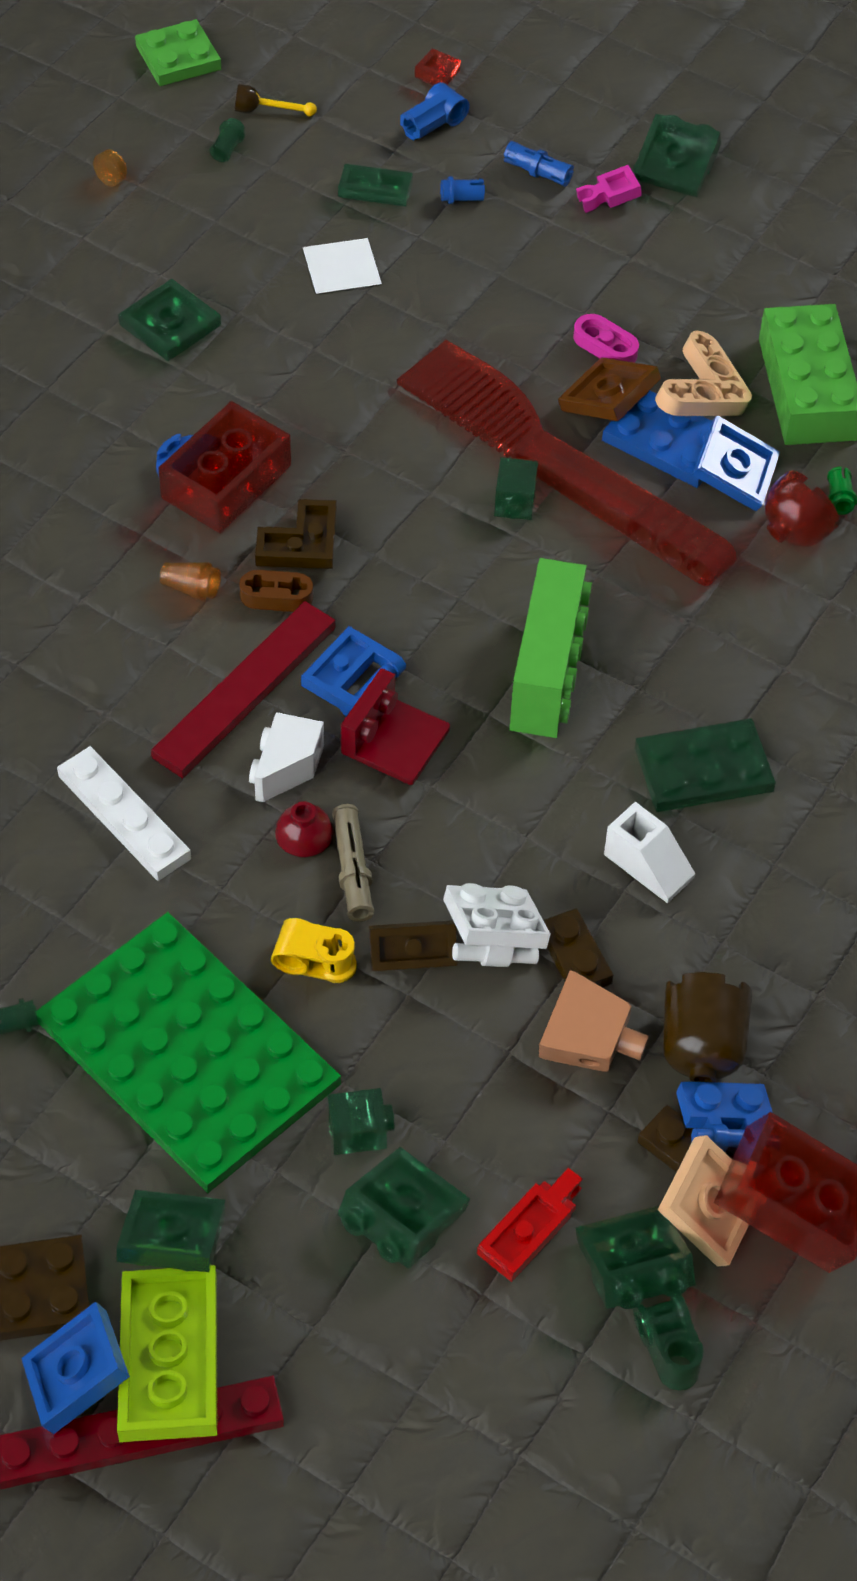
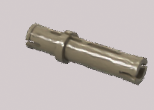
[332,804,374,922]

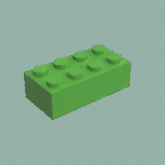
[759,304,857,445]
[509,558,592,738]

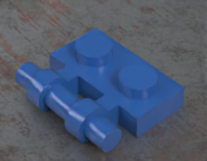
[676,1082,782,1152]

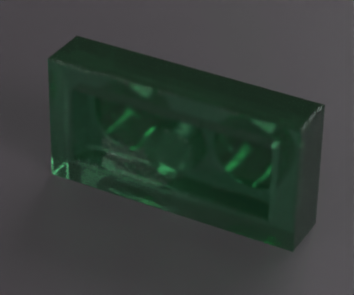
[338,164,413,207]

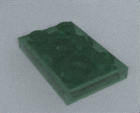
[634,718,776,812]

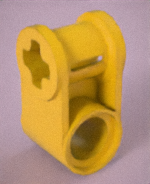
[271,918,357,983]

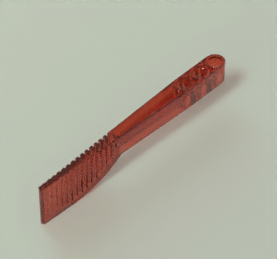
[397,340,737,586]

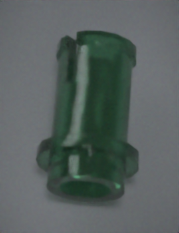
[209,118,245,162]
[0,998,39,1035]

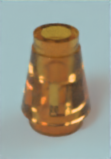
[160,562,221,601]

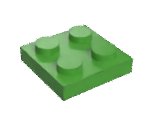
[135,19,221,86]

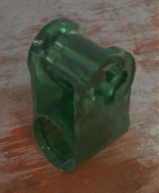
[633,1292,704,1391]

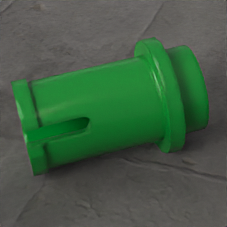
[827,466,857,515]

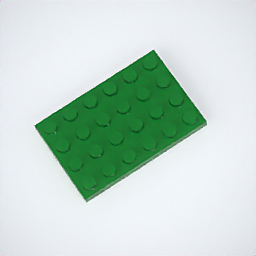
[34,912,341,1194]

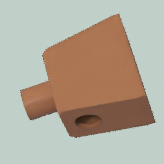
[539,970,649,1072]

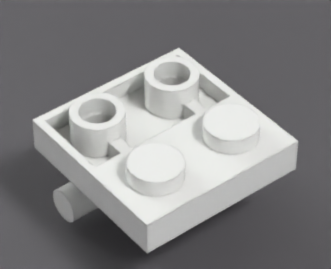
[443,883,550,967]

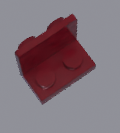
[341,668,450,785]

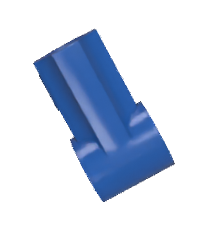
[400,82,470,141]

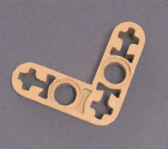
[655,331,752,416]

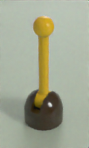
[235,84,317,116]

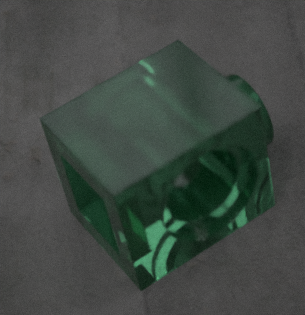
[494,457,538,520]
[327,1088,395,1155]

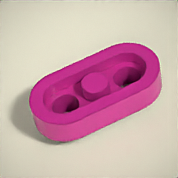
[573,314,639,363]

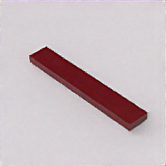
[151,601,336,779]

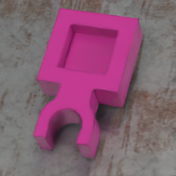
[576,165,642,213]

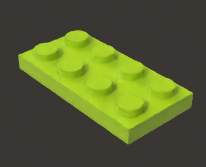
[117,1265,217,1442]

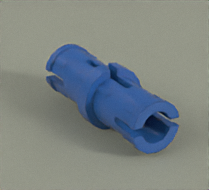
[503,141,574,187]

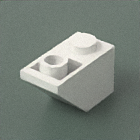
[249,712,324,802]
[604,802,695,903]

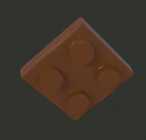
[558,357,661,421]

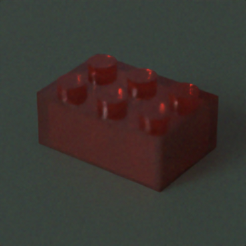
[158,401,291,533]
[714,1112,857,1273]

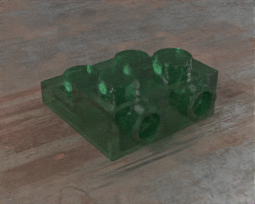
[632,113,721,198]
[337,1147,470,1269]
[575,1205,696,1309]

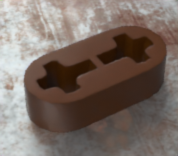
[239,570,313,612]

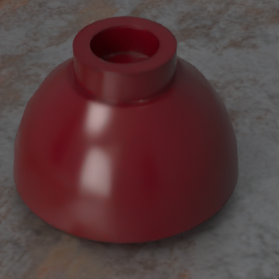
[275,801,333,857]

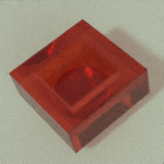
[415,48,461,85]

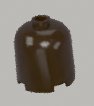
[663,972,752,1082]

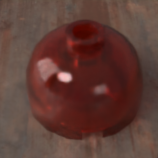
[764,470,840,547]

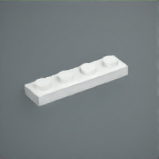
[57,746,191,881]

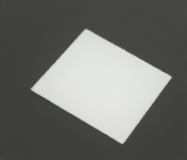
[303,238,382,294]

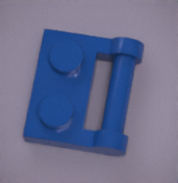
[301,626,406,717]

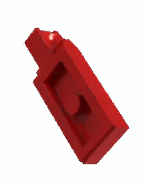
[477,1168,583,1282]

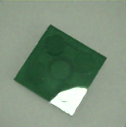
[118,279,221,362]
[116,1190,226,1273]

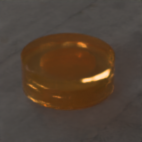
[93,149,127,187]

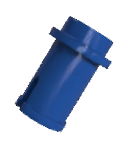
[440,176,485,204]

